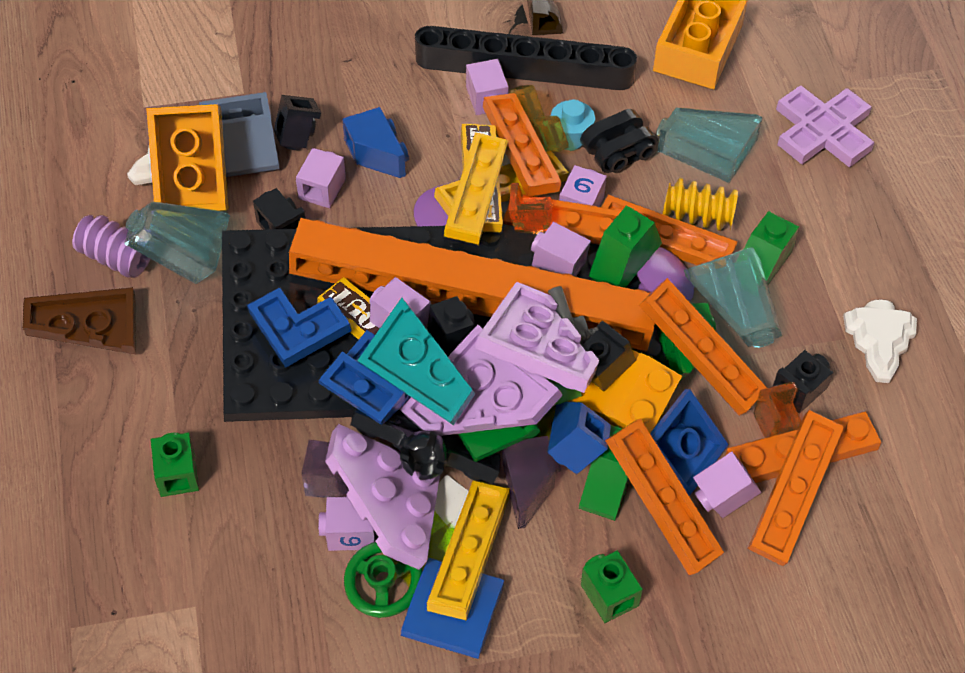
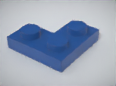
[247,288,351,368]

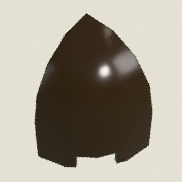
[527,0,563,35]

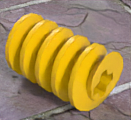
[663,178,738,231]

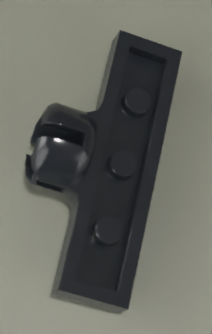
[350,408,500,484]

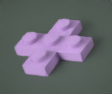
[776,85,874,167]

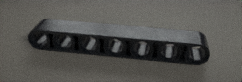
[415,26,637,90]

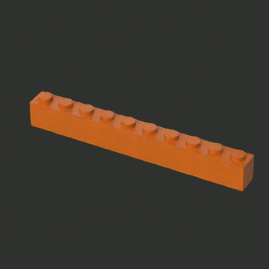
[289,218,655,351]

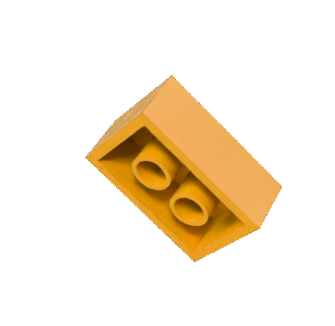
[653,0,748,90]
[146,104,229,215]

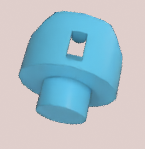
[550,99,595,151]

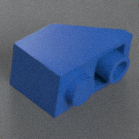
[342,107,409,178]
[547,402,611,475]

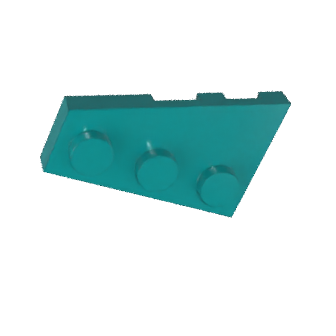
[357,297,476,426]

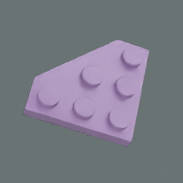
[475,282,599,393]
[400,325,562,436]
[325,424,440,570]

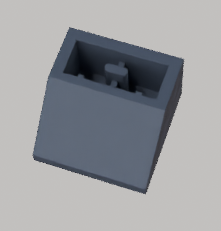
[199,92,279,177]

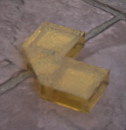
[510,85,569,152]

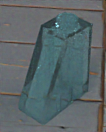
[656,107,763,183]
[124,201,230,284]
[684,247,783,348]

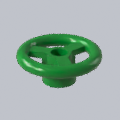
[344,542,422,618]

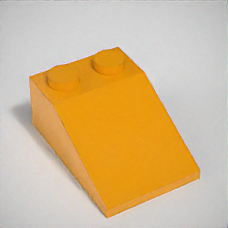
[567,350,682,433]

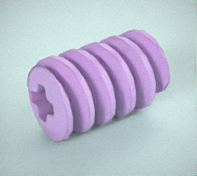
[72,215,154,278]

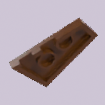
[23,287,136,355]

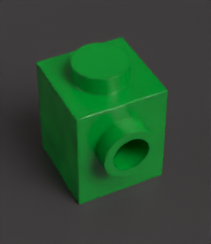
[151,432,199,497]
[580,550,643,624]

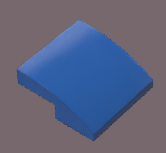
[318,330,410,425]
[401,558,504,659]

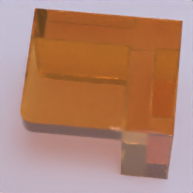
[508,183,553,234]
[753,382,802,438]

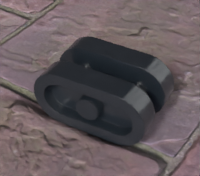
[580,109,658,173]

